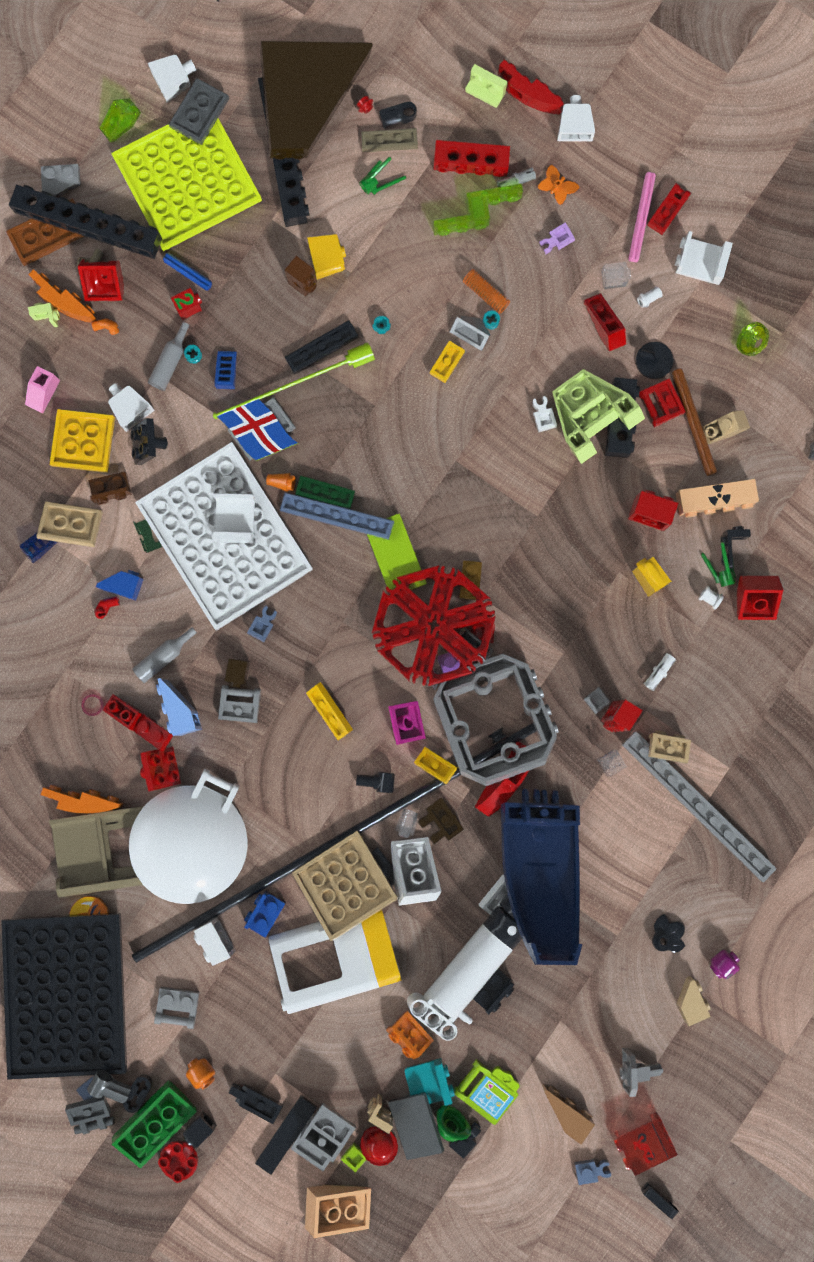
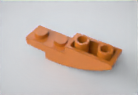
[28,269,97,323]
[40,785,123,813]

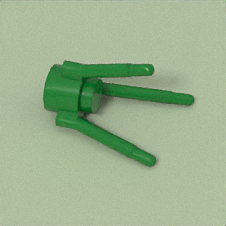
[359,157,406,195]
[701,542,736,587]

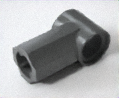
[87,1070,131,1104]

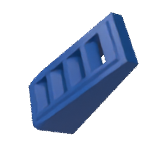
[215,351,237,389]

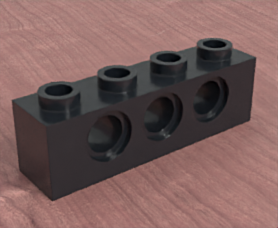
[605,377,640,458]

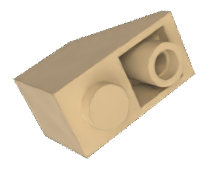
[702,410,750,444]
[677,976,711,1026]

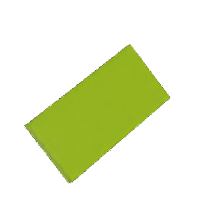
[367,513,427,590]

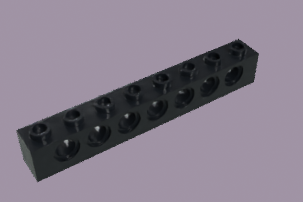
[258,77,310,227]
[9,184,162,259]

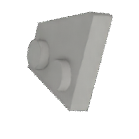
[41,164,81,197]

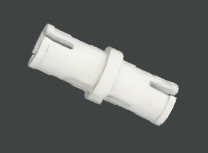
[644,653,676,691]

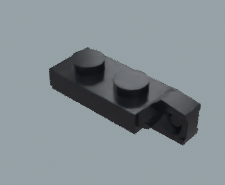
[228,1083,283,1124]

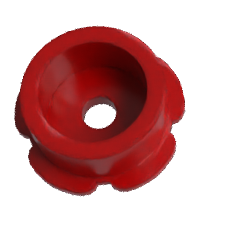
[356,96,373,114]

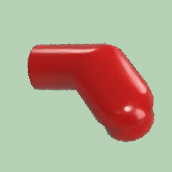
[94,596,120,619]

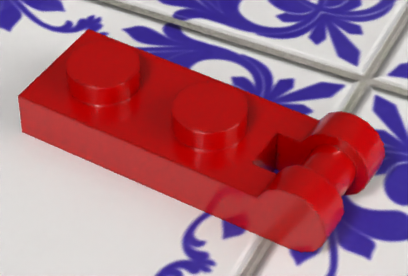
[647,183,692,236]

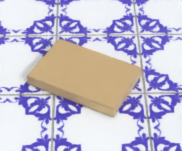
[36,501,103,547]

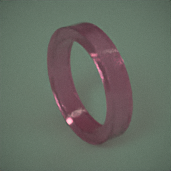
[81,694,104,716]

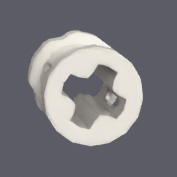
[698,585,724,610]

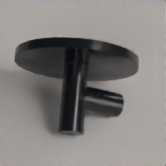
[636,342,673,379]

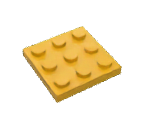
[49,409,115,473]

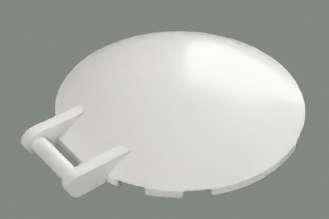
[129,769,248,904]

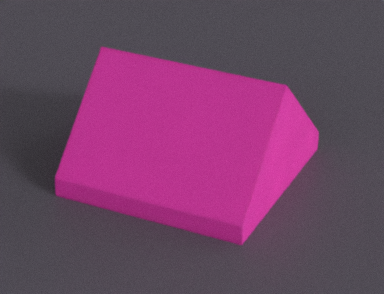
[388,701,426,745]

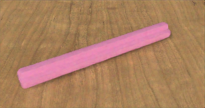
[629,172,656,262]

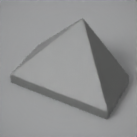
[450,315,490,351]

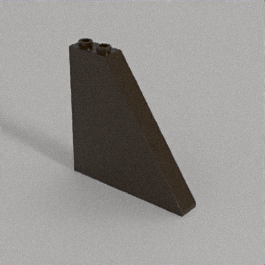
[260,41,373,160]

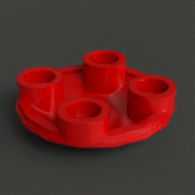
[158,1140,198,1183]

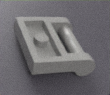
[218,685,261,723]
[154,987,200,1029]

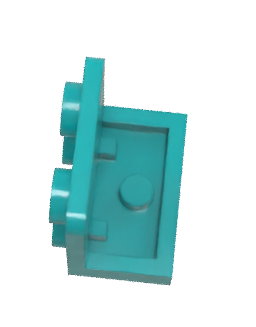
[405,1058,455,1106]

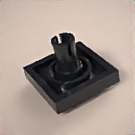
[130,418,168,465]

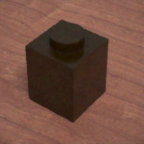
[224,658,250,688]

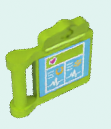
[453,1059,519,1125]

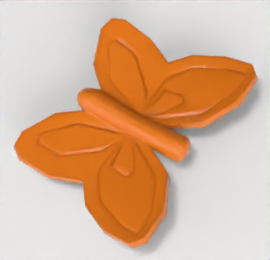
[538,165,580,205]

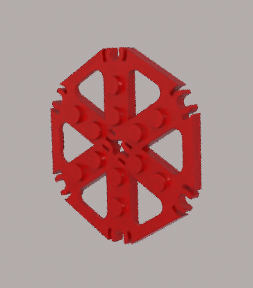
[372,565,496,686]

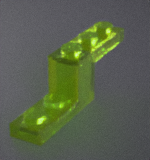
[433,184,523,236]

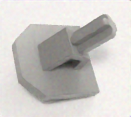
[620,1048,663,1097]

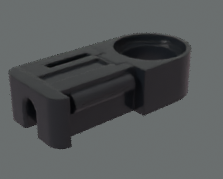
[379,102,417,129]
[641,1182,679,1220]

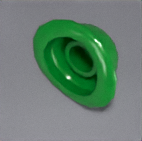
[436,1105,471,1142]

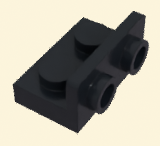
[473,968,515,1015]

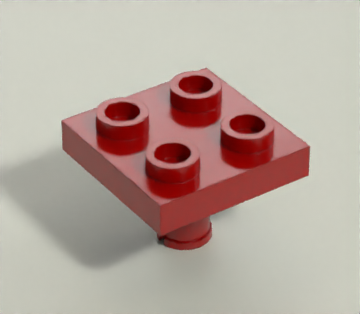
[140,746,181,792]

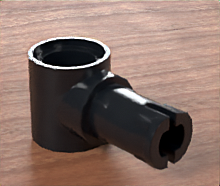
[356,772,395,793]

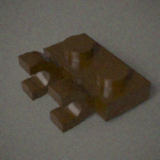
[417,798,464,844]

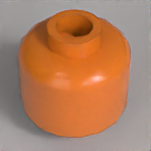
[186,1058,216,1090]

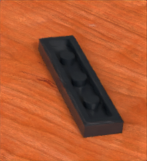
[284,320,359,374]
[255,1095,317,1175]

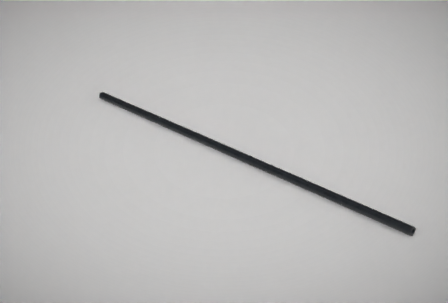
[132,723,536,963]

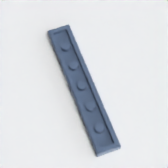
[280,492,394,540]

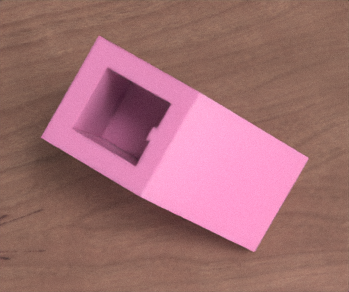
[25,366,60,413]

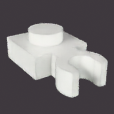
[532,396,557,432]

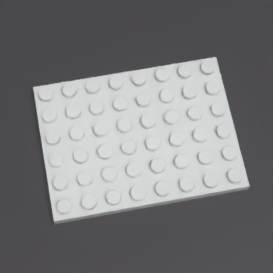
[135,442,313,631]

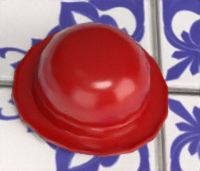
[360,1126,398,1166]

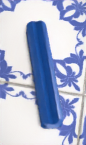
[163,253,212,291]

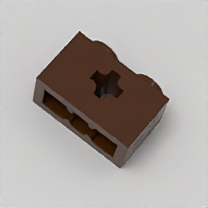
[285,256,317,297]

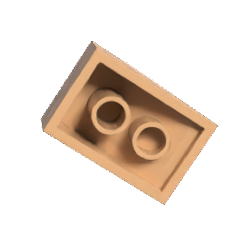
[305,1185,371,1238]

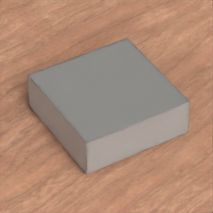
[583,687,611,714]

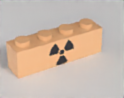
[676,479,759,518]

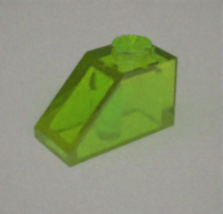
[99,98,141,143]

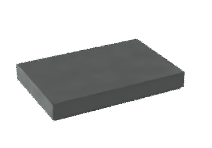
[168,78,230,145]
[388,1092,444,1160]

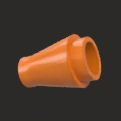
[266,473,296,492]

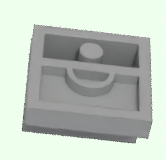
[290,1103,356,1171]

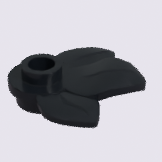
[652,914,685,953]

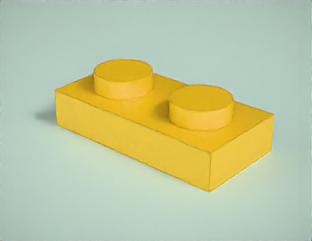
[430,341,465,384]
[414,747,457,785]

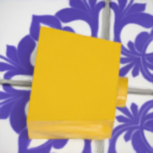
[307,234,346,280]
[632,557,672,597]

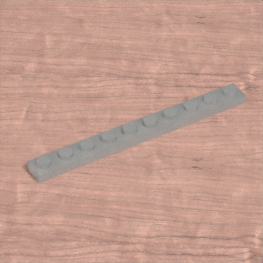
[622,731,777,883]

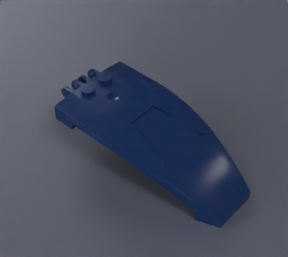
[501,789,582,965]

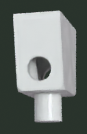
[148,55,196,103]
[557,95,595,141]
[108,383,155,432]

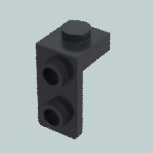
[720,526,751,569]

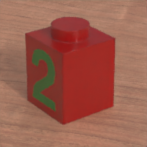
[171,288,202,320]

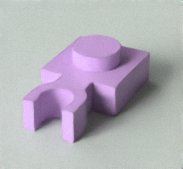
[539,222,575,254]

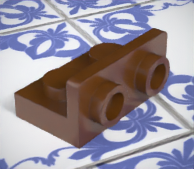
[88,471,132,505]

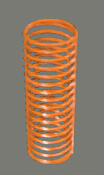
[463,269,510,314]

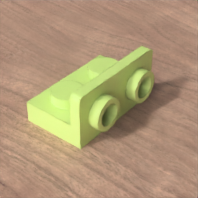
[465,64,507,108]

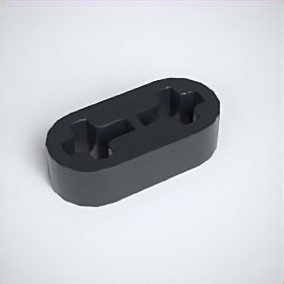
[123,1074,153,1113]

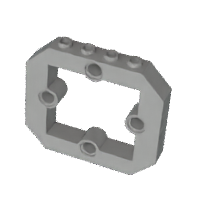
[433,654,559,786]

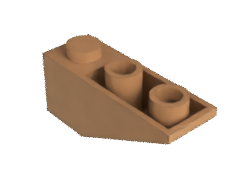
[542,1084,595,1145]

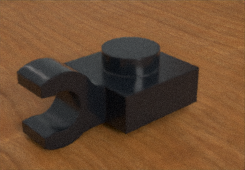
[449,1121,481,1159]

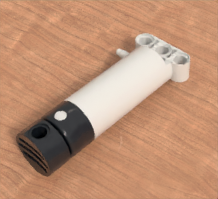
[407,894,522,1041]

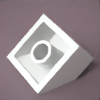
[193,917,236,966]

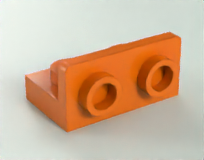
[386,1011,434,1059]

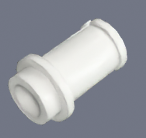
[637,286,662,308]

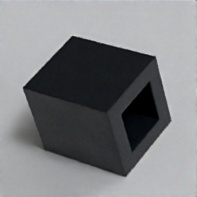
[183,1111,217,1149]

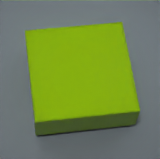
[341,1142,366,1173]

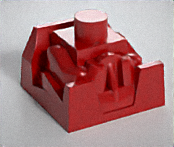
[77,259,124,301]

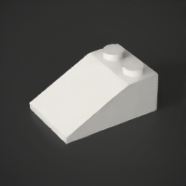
[391,837,441,905]

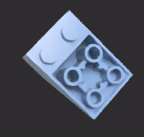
[156,678,202,736]

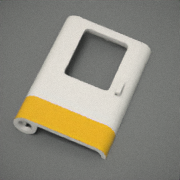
[269,910,402,1014]

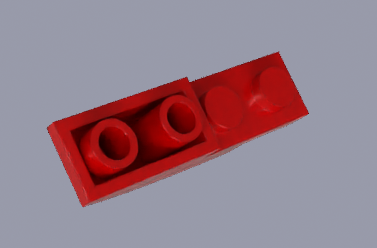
[498,59,564,115]
[103,694,173,751]
[474,742,529,817]

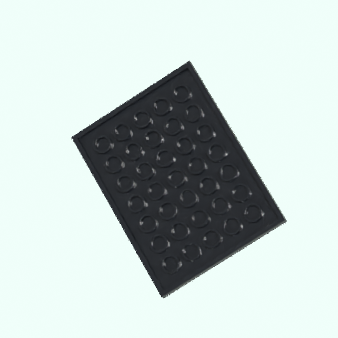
[1,913,127,1080]

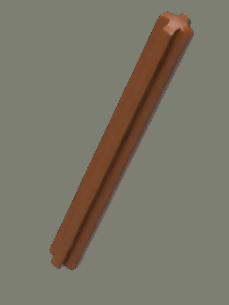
[672,368,717,476]

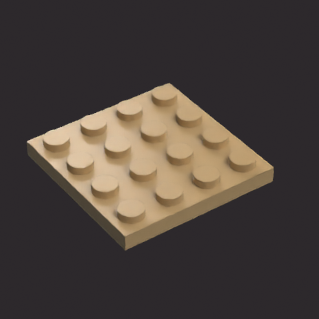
[292,831,399,941]

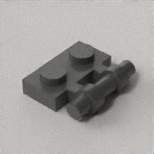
[65,1096,115,1135]

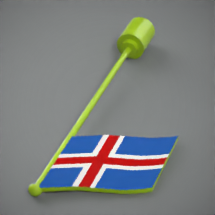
[213,342,375,461]

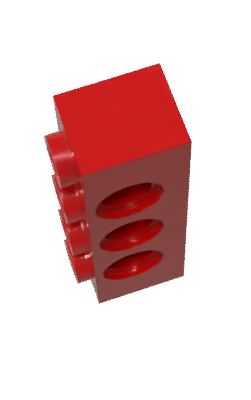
[434,140,510,177]
[600,699,643,732]

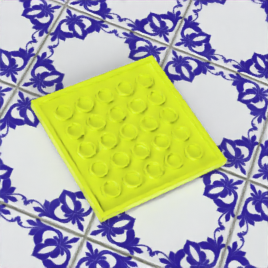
[111,118,262,251]

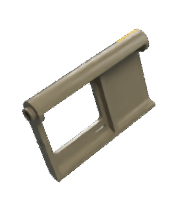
[49,806,144,898]

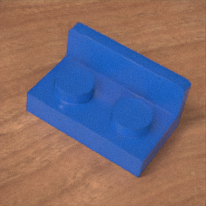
[244,891,286,938]

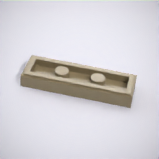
[361,128,418,152]

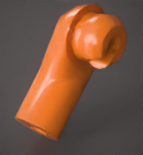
[91,318,119,335]

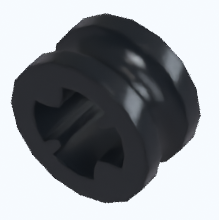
[488,727,507,744]

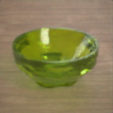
[736,322,769,356]

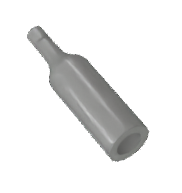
[148,322,190,391]
[132,627,197,683]

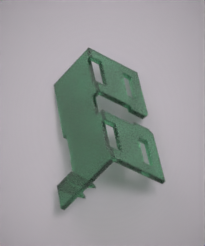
[133,520,162,553]

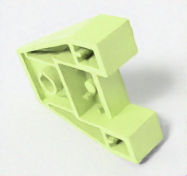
[552,369,645,464]

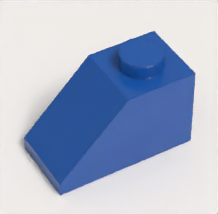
[96,570,144,601]

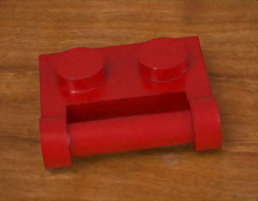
[639,378,686,428]

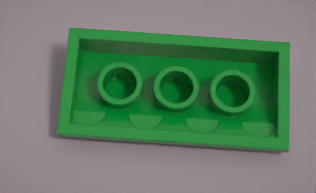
[112,1080,197,1169]

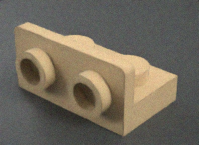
[648,731,691,764]
[367,1094,393,1134]

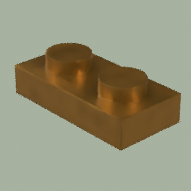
[459,560,482,600]

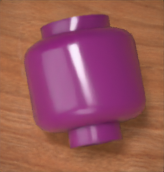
[710,949,740,979]

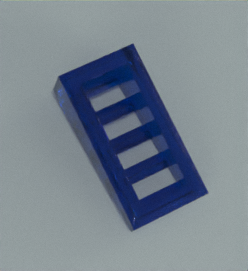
[19,533,58,563]

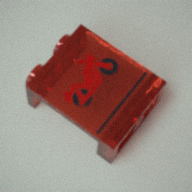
[614,1112,678,1176]

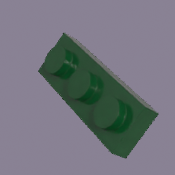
[295,475,355,509]

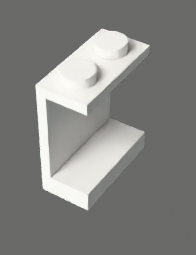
[674,231,733,285]
[212,491,255,543]

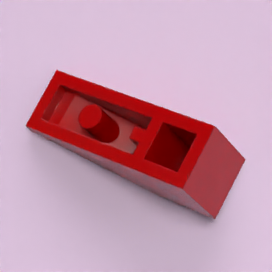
[584,293,626,352]

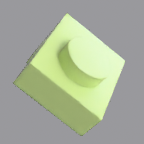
[28,303,60,327]

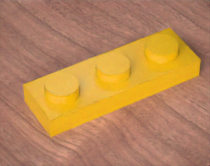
[306,682,353,740]

